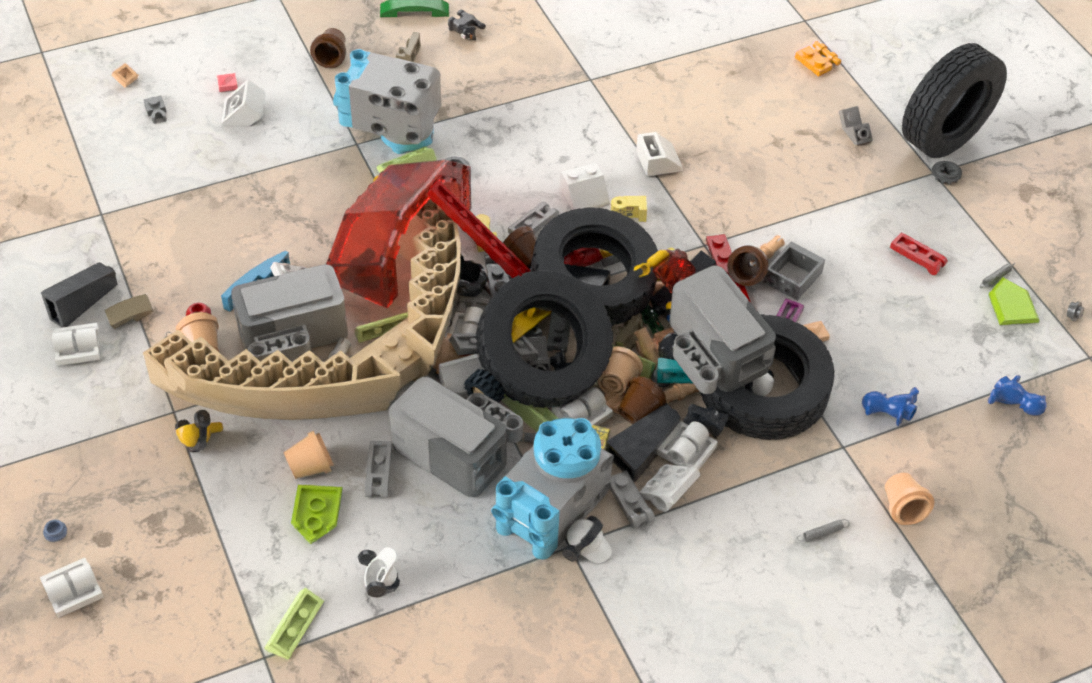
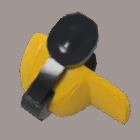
[175,410,223,452]

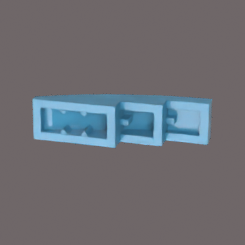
[221,251,290,312]

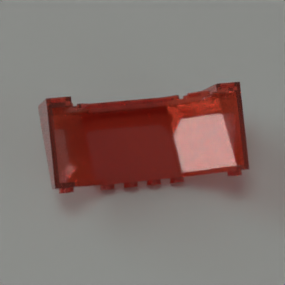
[326,160,472,308]

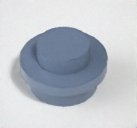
[43,519,67,542]

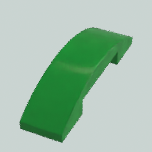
[380,0,449,17]

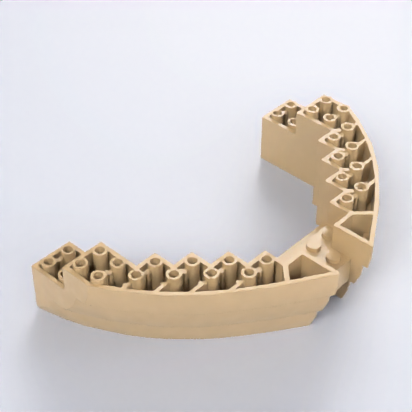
[143,183,461,420]

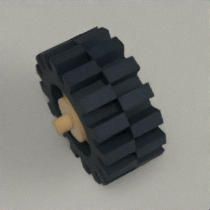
[464,369,505,403]

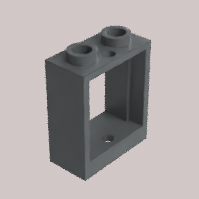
[763,241,825,301]

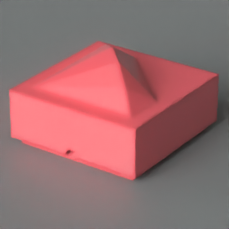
[217,73,238,92]

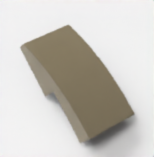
[104,294,154,329]

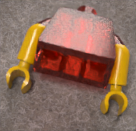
[634,248,696,309]

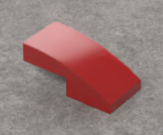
[564,248,603,267]

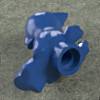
[988,375,1047,416]
[862,387,919,427]

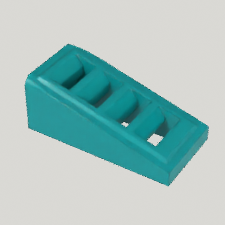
[657,358,693,383]

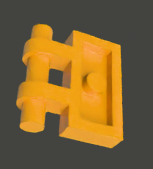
[795,41,842,77]

